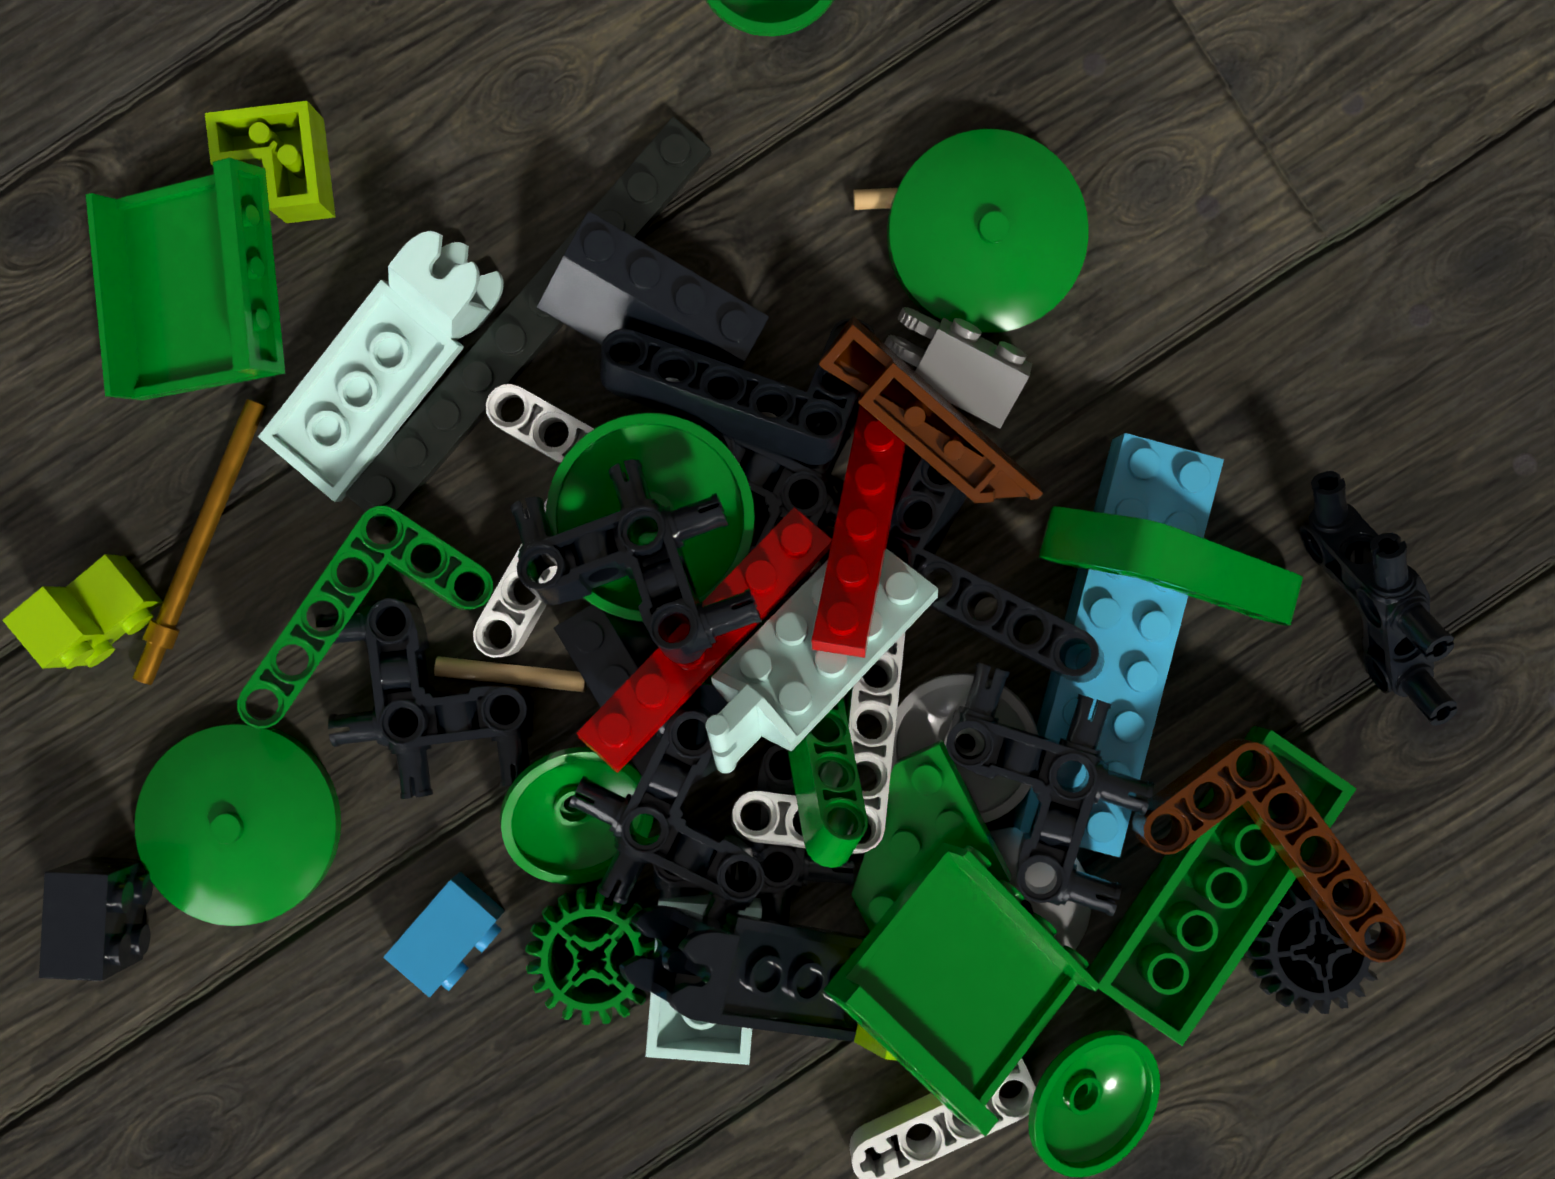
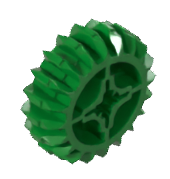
[525,886,655,1025]

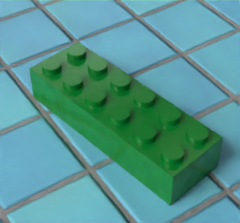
[1087,726,1357,1046]

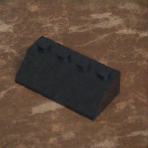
[537,211,769,399]

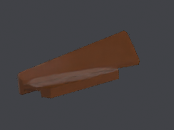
[818,317,1043,503]

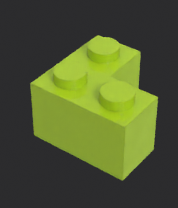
[205,101,336,223]
[2,554,163,669]

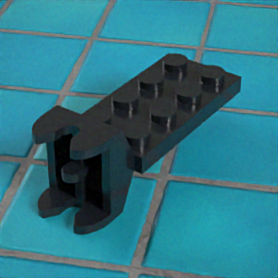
[619,905,866,1042]

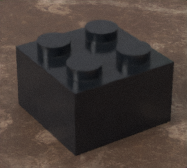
[39,857,153,981]

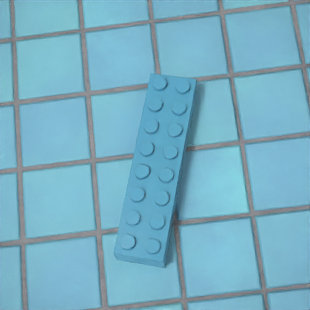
[1011,433,1224,858]

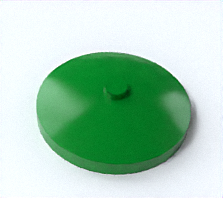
[887,129,1089,334]
[546,413,755,621]
[135,723,341,926]

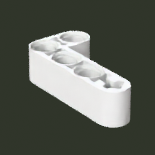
[849,1058,1036,1179]

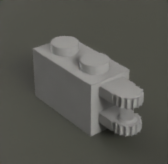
[884,307,1032,429]

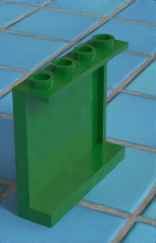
[86,157,285,400]
[823,842,1100,1137]

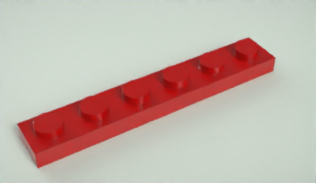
[811,405,906,658]
[577,507,832,773]

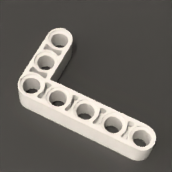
[473,384,594,658]
[731,632,905,854]

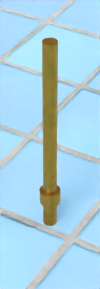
[132,399,266,685]

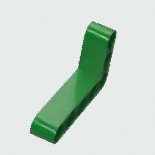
[237,506,493,728]
[1039,506,1303,626]
[702,620,868,868]

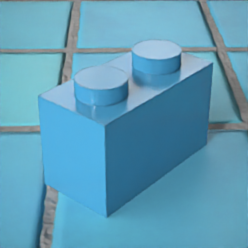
[383,872,505,998]

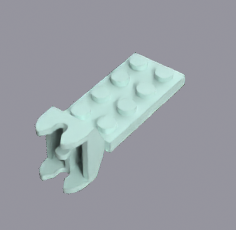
[258,231,504,502]

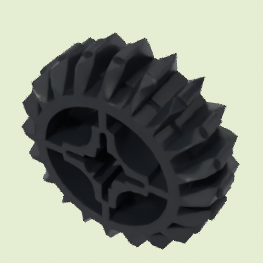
[1244,879,1380,1014]

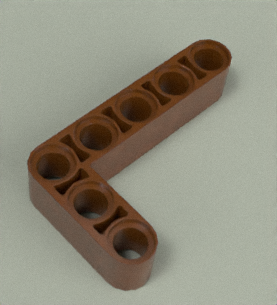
[1132,738,1406,963]

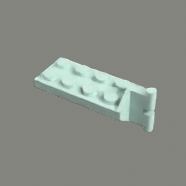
[706,549,938,773]

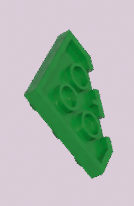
[851,740,1012,932]

